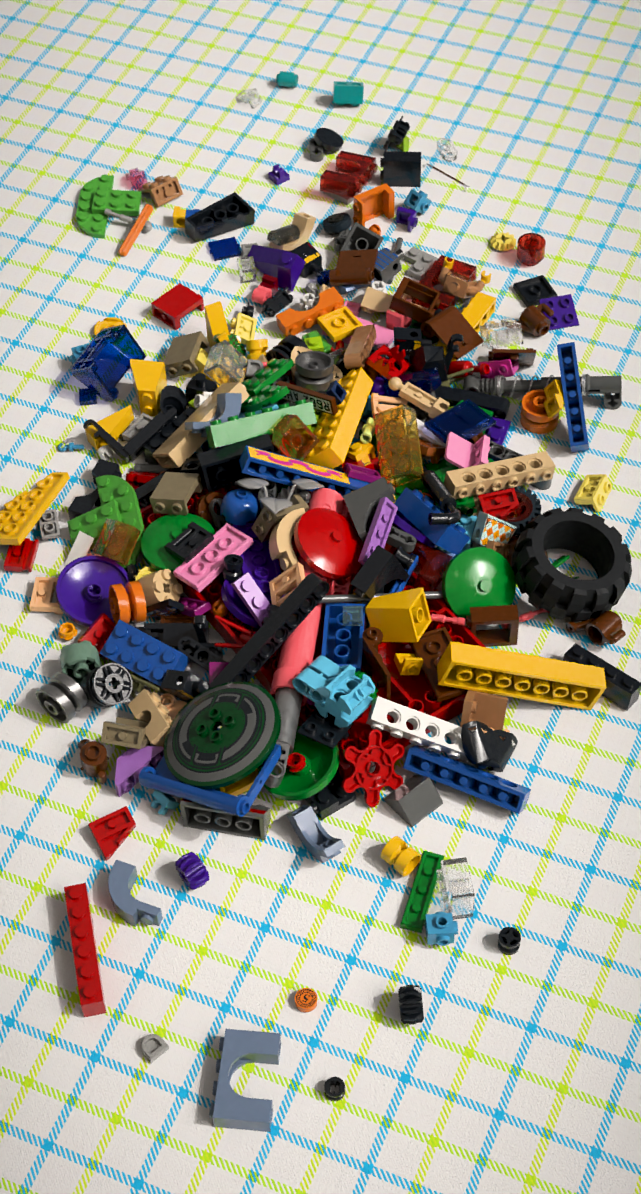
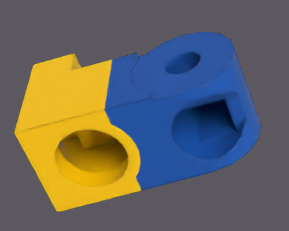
[173,206,201,228]

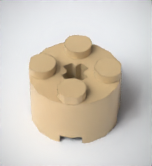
[139,569,183,607]

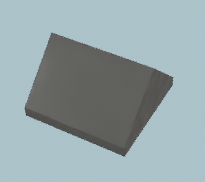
[340,222,384,251]
[384,775,443,827]

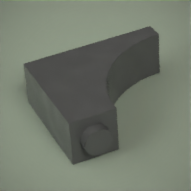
[343,477,396,544]

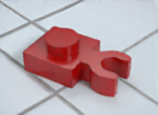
[126,471,160,484]

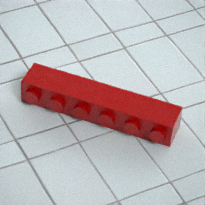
[64,883,107,1018]

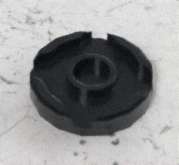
[314,128,344,151]

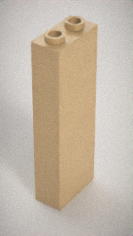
[152,382,250,468]

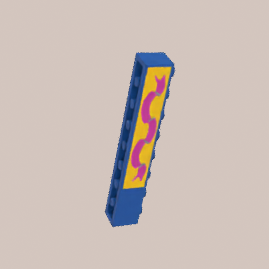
[239,445,370,497]

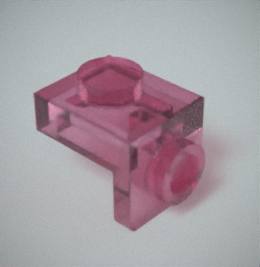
[125,168,147,190]

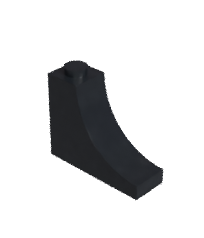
[350,545,409,600]

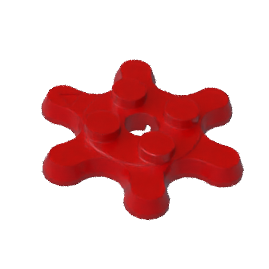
[341,729,405,807]

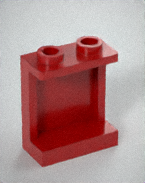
[151,283,204,330]

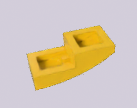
[543,379,564,418]

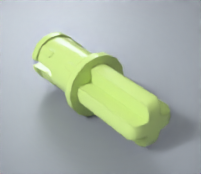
[360,417,377,444]

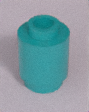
[276,71,298,88]

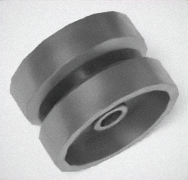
[295,351,334,392]
[36,672,88,723]

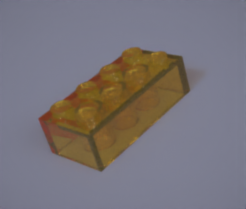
[373,404,423,487]

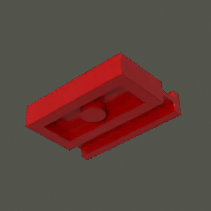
[4,538,39,572]

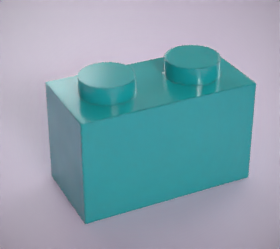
[333,81,364,106]

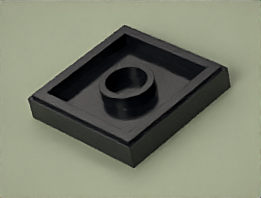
[513,275,558,307]

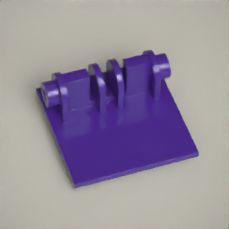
[539,294,579,330]

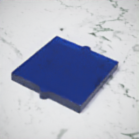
[208,237,242,261]

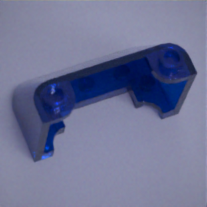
[70,324,146,402]

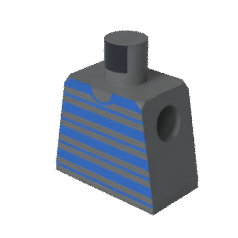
[374,248,405,283]

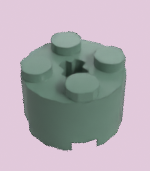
[60,640,101,687]

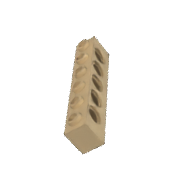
[444,451,556,500]

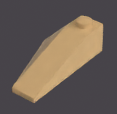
[360,286,428,314]

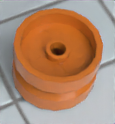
[520,389,559,434]
[109,580,147,625]

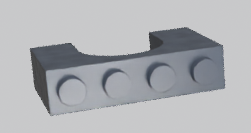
[209,1029,282,1132]

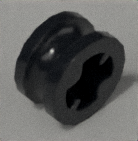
[324,1077,345,1101]

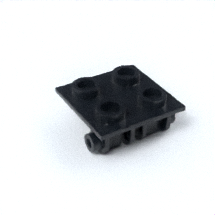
[383,116,410,156]
[297,708,353,749]

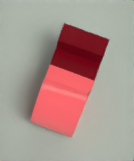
[251,274,278,305]

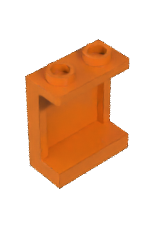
[353,183,395,227]

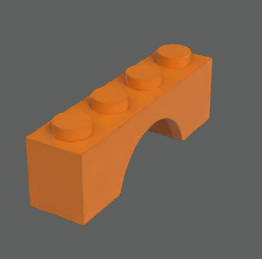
[276,286,345,336]

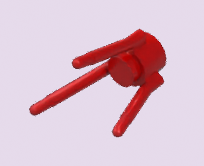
[214,615,256,649]

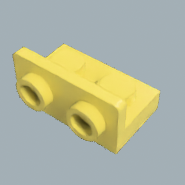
[229,312,257,345]
[574,474,612,512]

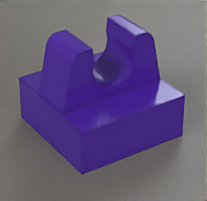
[268,164,290,185]

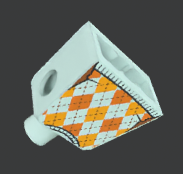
[472,511,517,547]

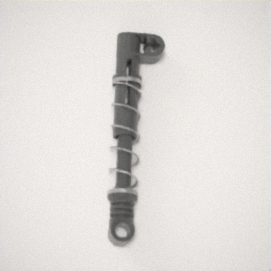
[463,374,622,410]

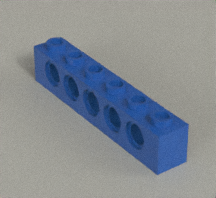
[557,342,589,453]
[403,745,531,814]

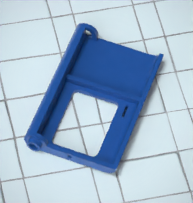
[139,727,281,817]

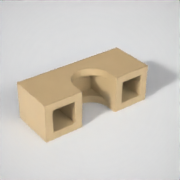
[128,688,174,748]

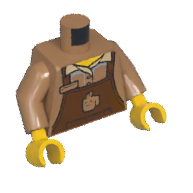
[438,257,491,299]

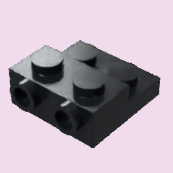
[302,772,356,820]

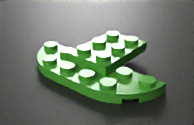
[76,174,142,239]
[67,475,145,572]

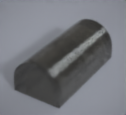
[267,224,300,246]

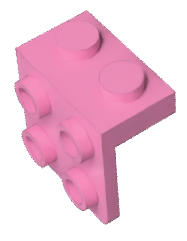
[444,432,490,469]

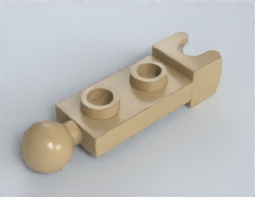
[388,377,450,422]

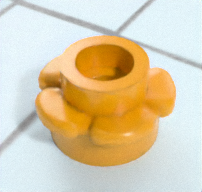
[58,622,77,640]

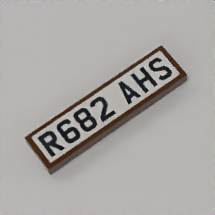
[276,380,338,415]

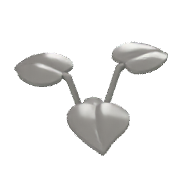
[235,477,324,514]

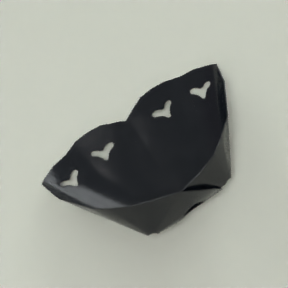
[461,721,518,772]

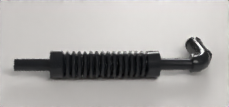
[419,466,461,525]

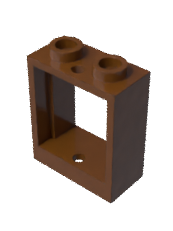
[389,276,441,323]
[466,605,519,647]

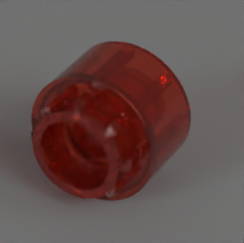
[517,233,546,266]

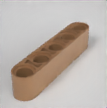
[344,324,376,370]

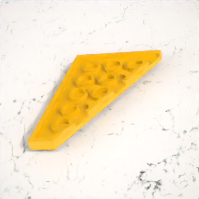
[0,472,70,546]

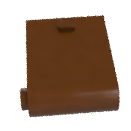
[329,249,378,286]
[421,305,484,360]
[488,348,536,366]
[362,627,391,700]

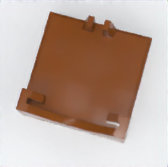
[397,438,446,464]

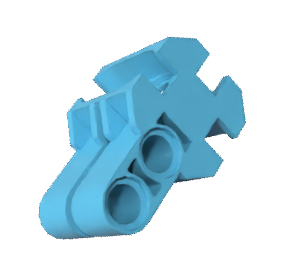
[292,655,376,728]

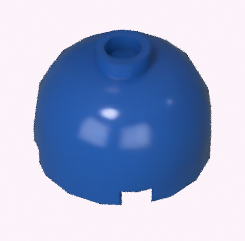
[220,489,258,526]

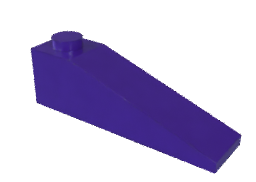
[246,245,306,292]

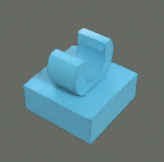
[151,790,180,815]

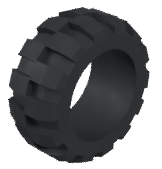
[512,507,632,622]

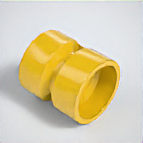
[246,339,268,362]
[380,836,421,877]

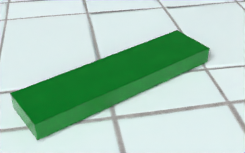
[400,851,444,933]

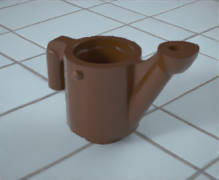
[502,303,554,337]
[566,610,626,646]
[78,739,109,784]

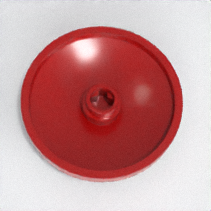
[294,508,364,579]

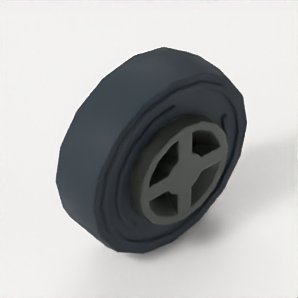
[323,213,351,234]

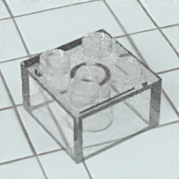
[480,318,523,349]
[204,340,248,386]
[436,857,475,920]

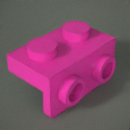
[477,359,519,379]

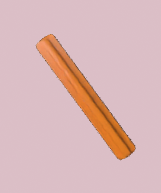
[118,204,153,257]

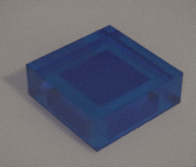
[79,388,97,405]

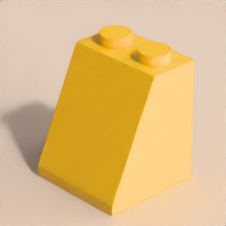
[130,359,167,416]
[365,587,432,643]

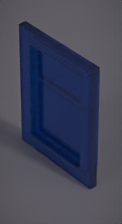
[424,399,496,444]

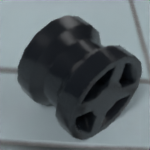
[498,927,521,955]

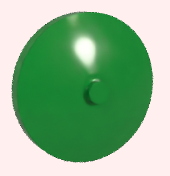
[141,513,215,575]
[442,547,516,623]
[258,726,340,801]

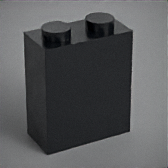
[380,151,421,187]

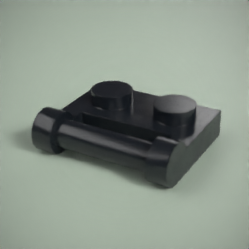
[164,522,214,563]

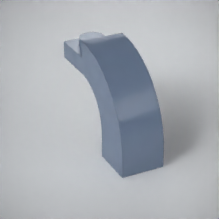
[185,393,242,437]
[287,805,345,863]
[108,860,163,927]

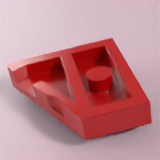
[478,488,519,520]
[88,806,136,861]

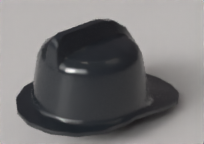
[158,385,187,417]

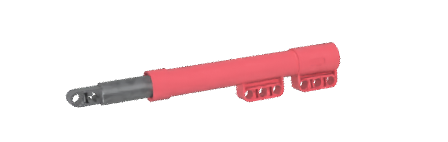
[265,488,355,788]

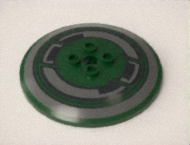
[164,682,281,789]

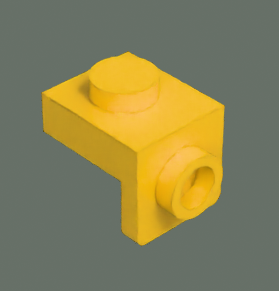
[346,440,376,462]
[393,653,424,675]

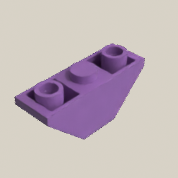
[114,746,164,797]

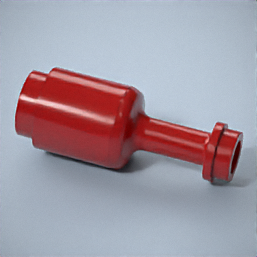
[447,361,490,378]

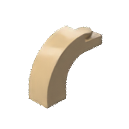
[269,212,316,252]
[269,508,305,571]

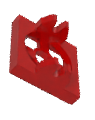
[365,345,411,380]

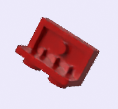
[77,613,116,657]

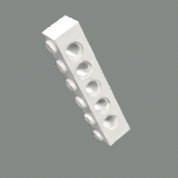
[366,696,479,766]

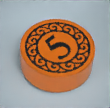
[295,988,317,1012]

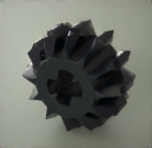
[398,985,424,1025]

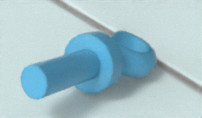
[58,442,84,452]

